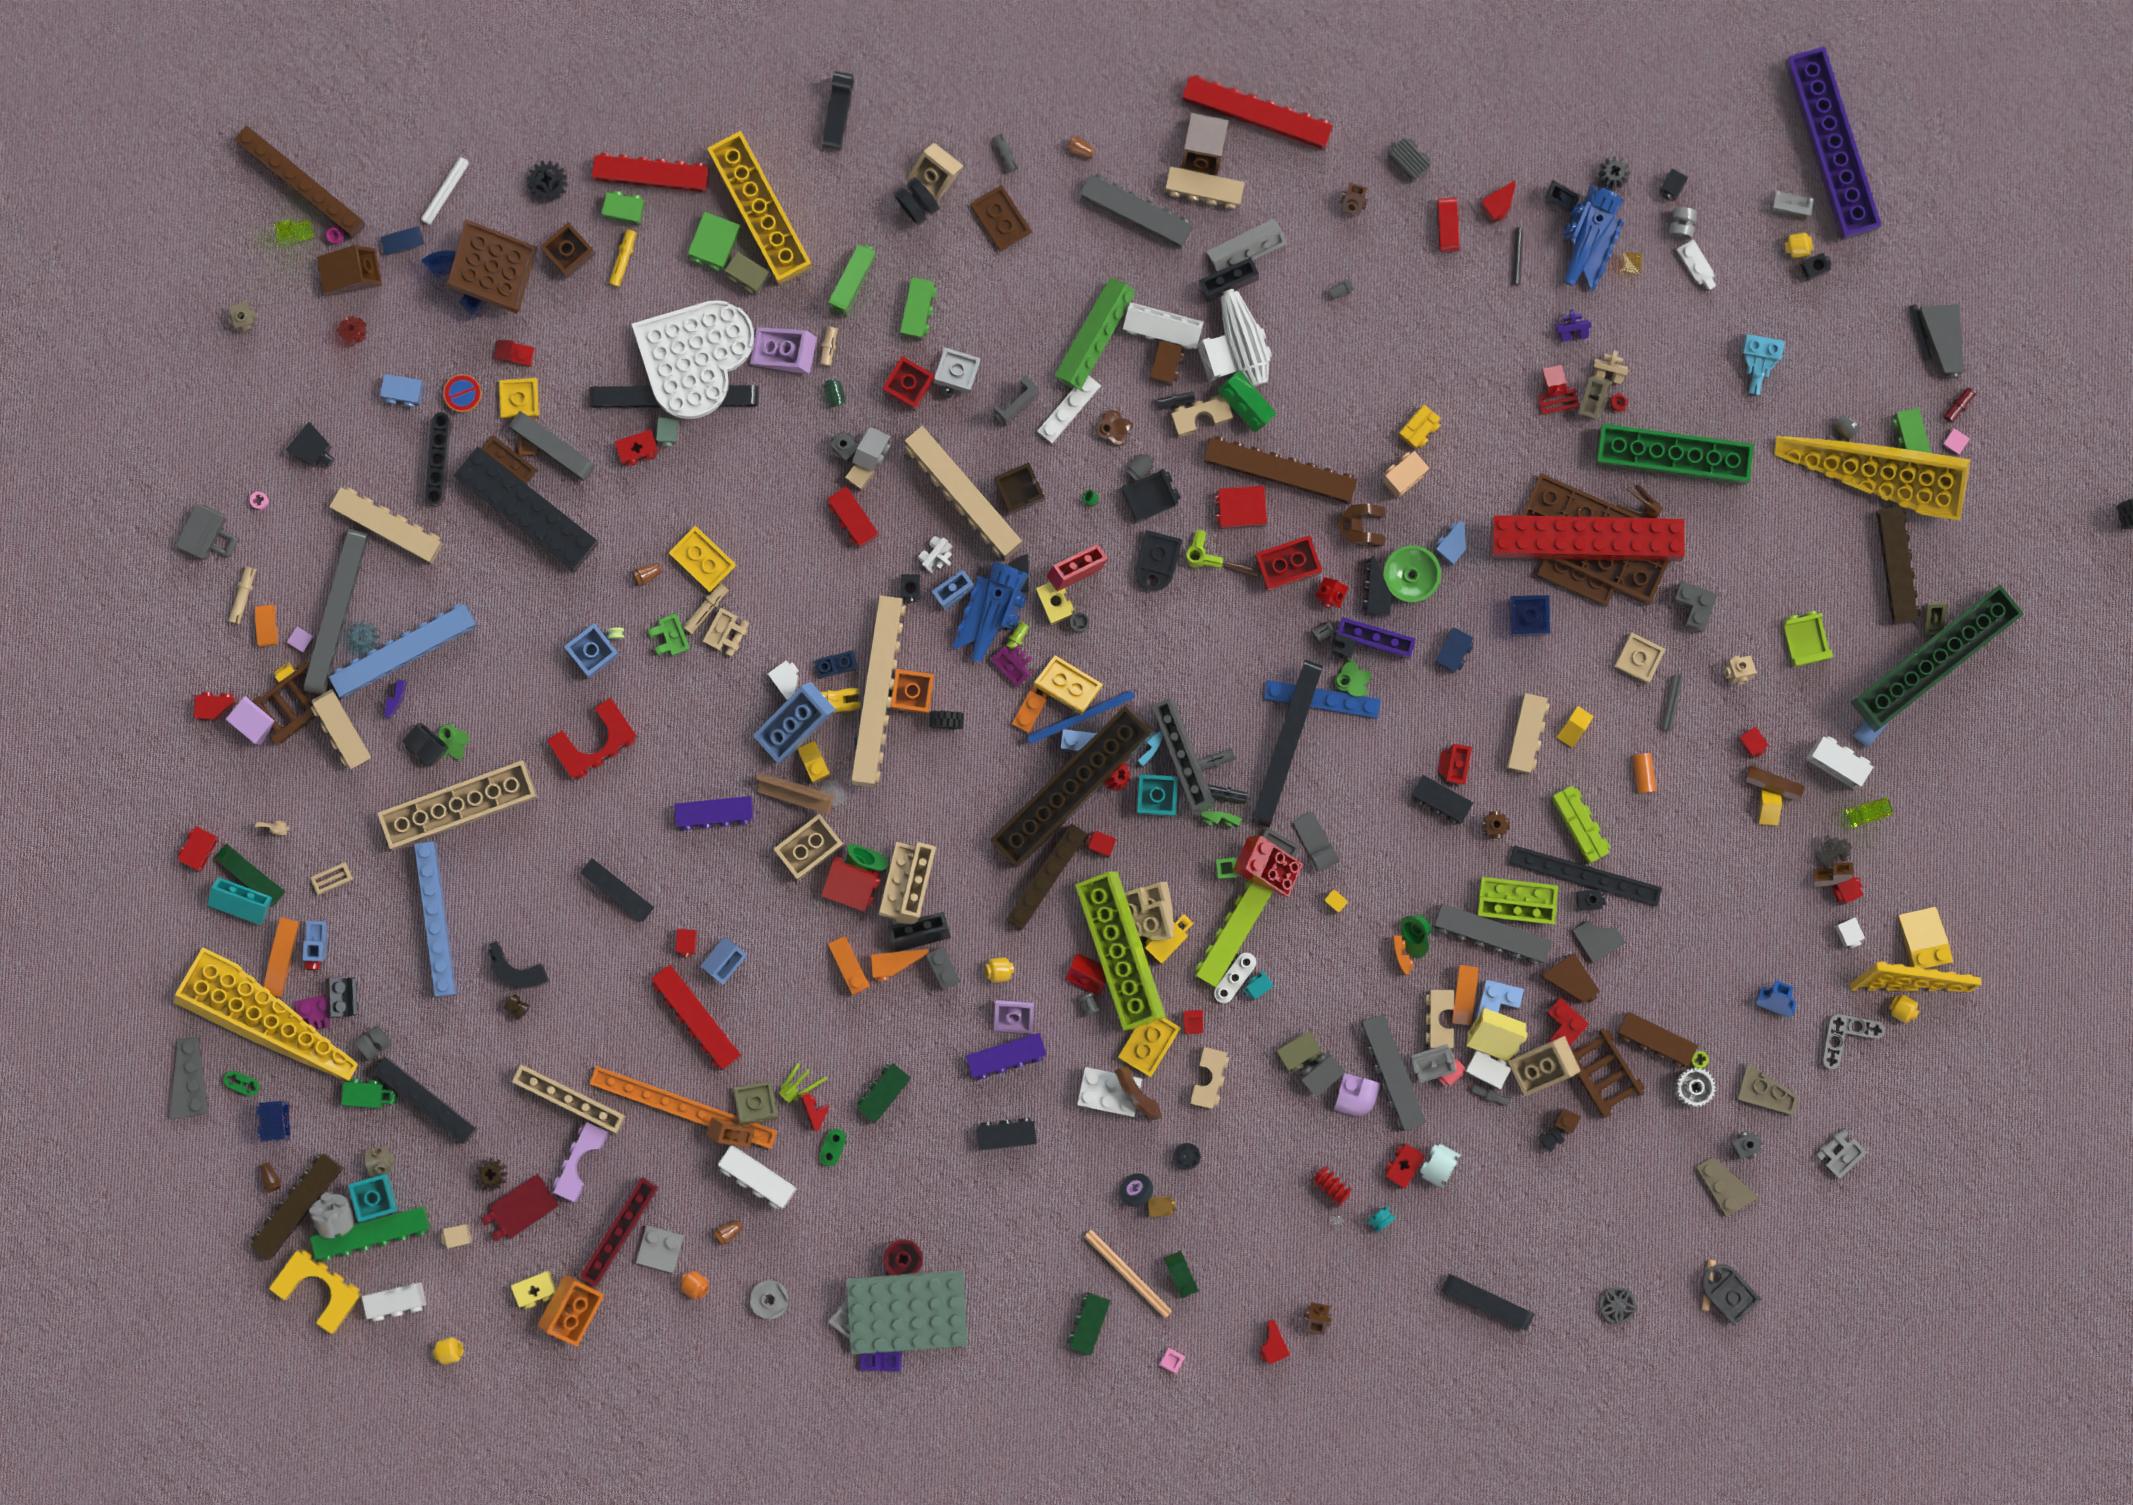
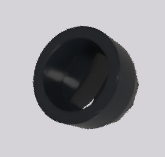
[937,386,954,399]

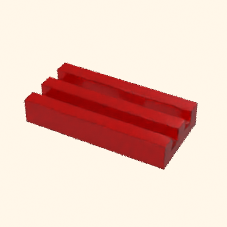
[1538,388,1580,415]

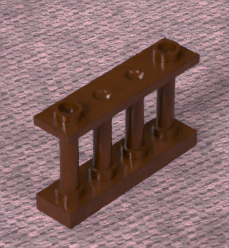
[252,661,340,746]
[1570,1028,1645,1119]

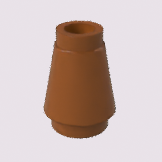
[1066,136,1096,159]
[632,563,662,586]
[713,1220,743,1246]

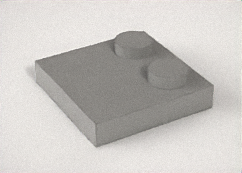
[933,348,981,394]
[636,1225,684,1273]

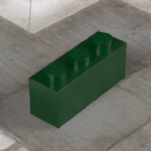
[857,1063,911,1123]
[1067,1292,1111,1356]

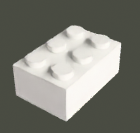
[1806,736,1873,790]
[1078,1067,1142,1117]

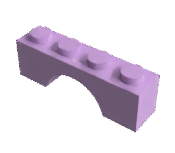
[553,1122,609,1202]

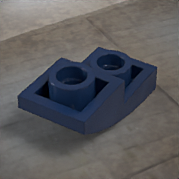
[380,226,424,255]
[814,650,859,679]

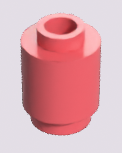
[1437,1058,1466,1086]

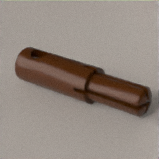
[1224,561,1259,577]

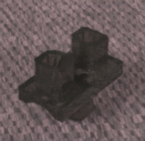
[1814,835,1852,869]

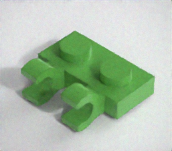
[648,613,690,656]

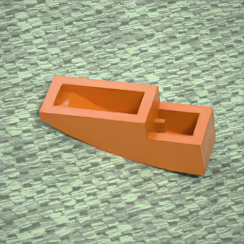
[1451,965,1479,1025]

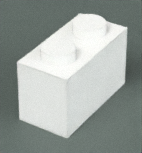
[1465,1051,1511,1089]

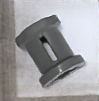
[1311,620,1336,644]
[1077,992,1100,1017]

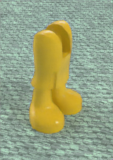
[821,688,861,714]

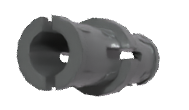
[992,134,1019,173]
[1198,748,1236,771]

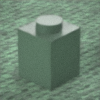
[657,418,679,447]

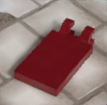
[481,1174,560,1241]

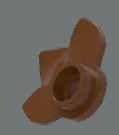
[1096,408,1133,446]

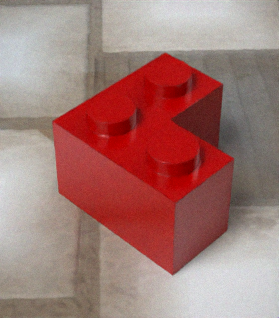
[1546,998,1589,1047]

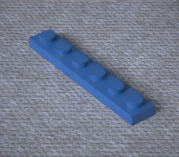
[1264,680,1381,719]

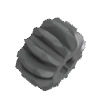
[1598,156,1631,189]

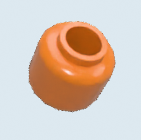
[680,1271,710,1300]

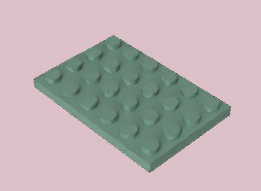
[846,1270,968,1354]

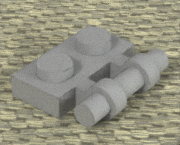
[1816,1129,1868,1179]

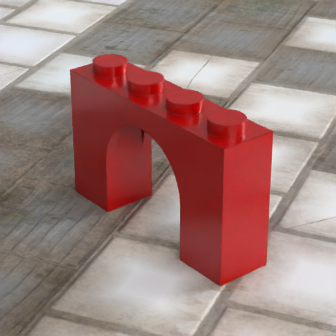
[547,697,637,780]

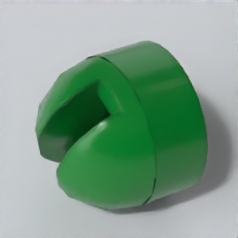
[1082,490,1099,506]

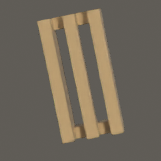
[310,862,354,895]

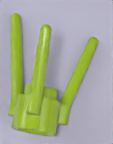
[779,1063,827,1103]

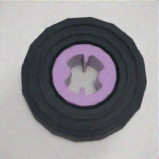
[1119,1173,1154,1207]

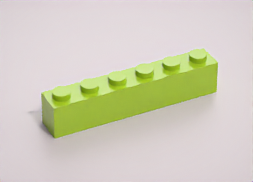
[1195,880,1273,988]

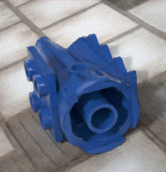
[1563,185,1626,291]
[952,561,1029,662]

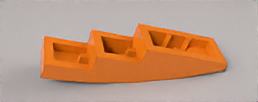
[263,917,300,997]

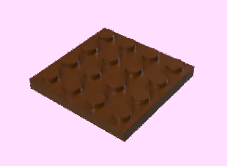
[446,219,537,314]

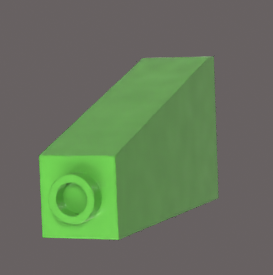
[829,244,876,317]

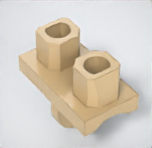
[1594,350,1629,384]

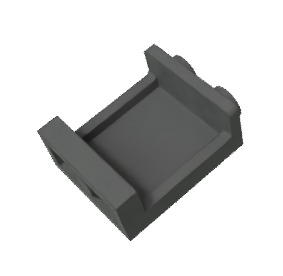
[993,375,1039,426]

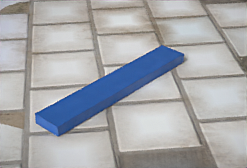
[1026,689,1135,744]

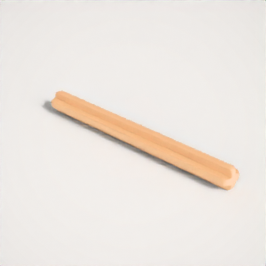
[1084,1230,1172,1318]

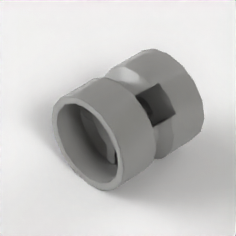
[1669,207,1698,239]

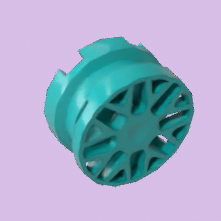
[1366,1205,1396,1234]

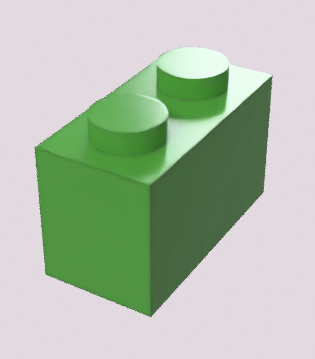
[602,191,645,226]

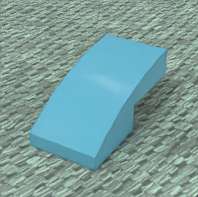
[1137,730,1163,768]

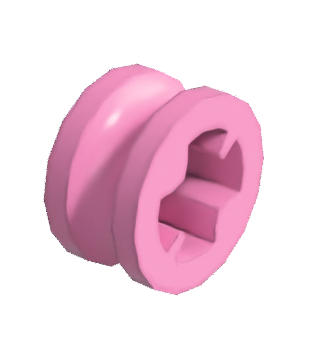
[250,492,268,510]

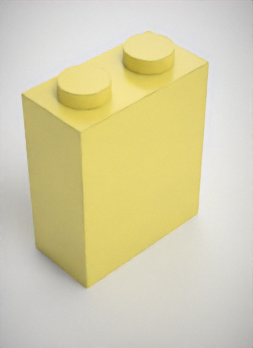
[1467,1008,1528,1061]

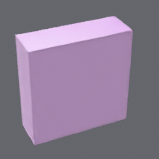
[287,626,314,653]

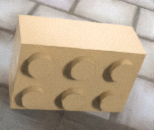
[774,813,844,881]
[1508,1036,1581,1096]

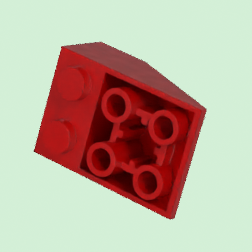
[1233,835,1303,898]

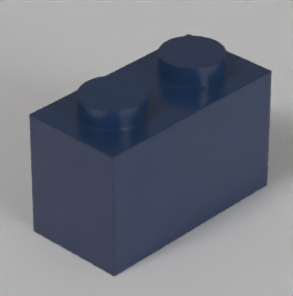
[1434,627,1474,673]

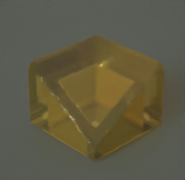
[1621,252,1643,274]

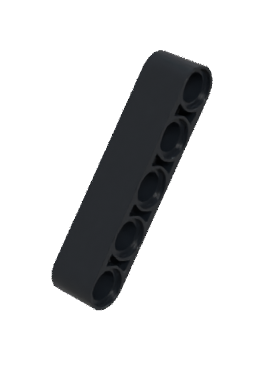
[425,412,452,507]
[1441,1274,1535,1331]

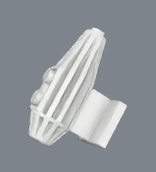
[1197,289,1272,387]

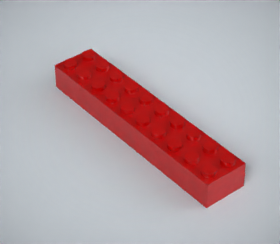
[1491,515,1685,561]

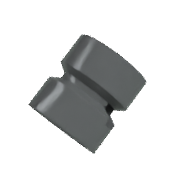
[355,1025,392,1061]

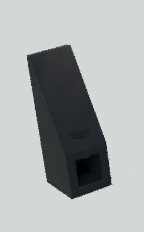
[1363,556,1392,617]

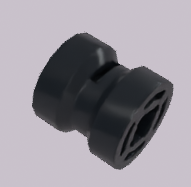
[1538,1126,1565,1153]

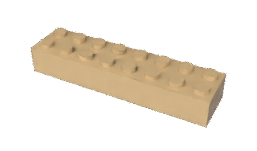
[905,426,1022,561]
[377,760,538,851]

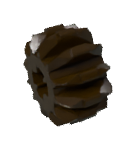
[475,1158,508,1191]

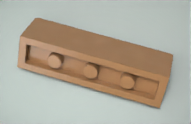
[756,773,834,814]

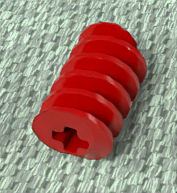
[1309,1165,1352,1209]

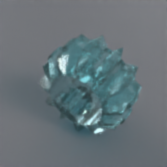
[347,620,381,653]

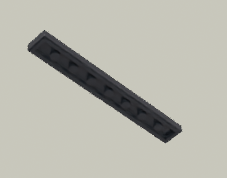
[1509,845,1663,906]

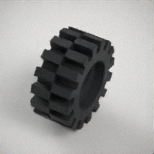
[929,711,964,730]

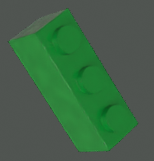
[1217,371,1276,433]

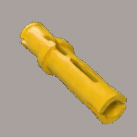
[609,229,637,287]

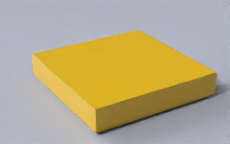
[499,378,539,419]

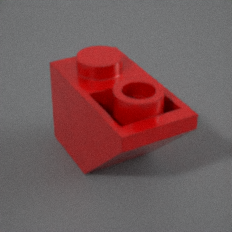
[194,692,237,721]

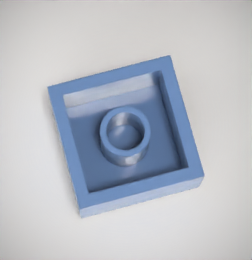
[564,623,620,679]

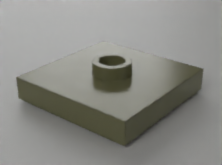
[733,1081,778,1125]

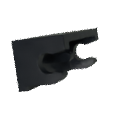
[1332,634,1356,662]

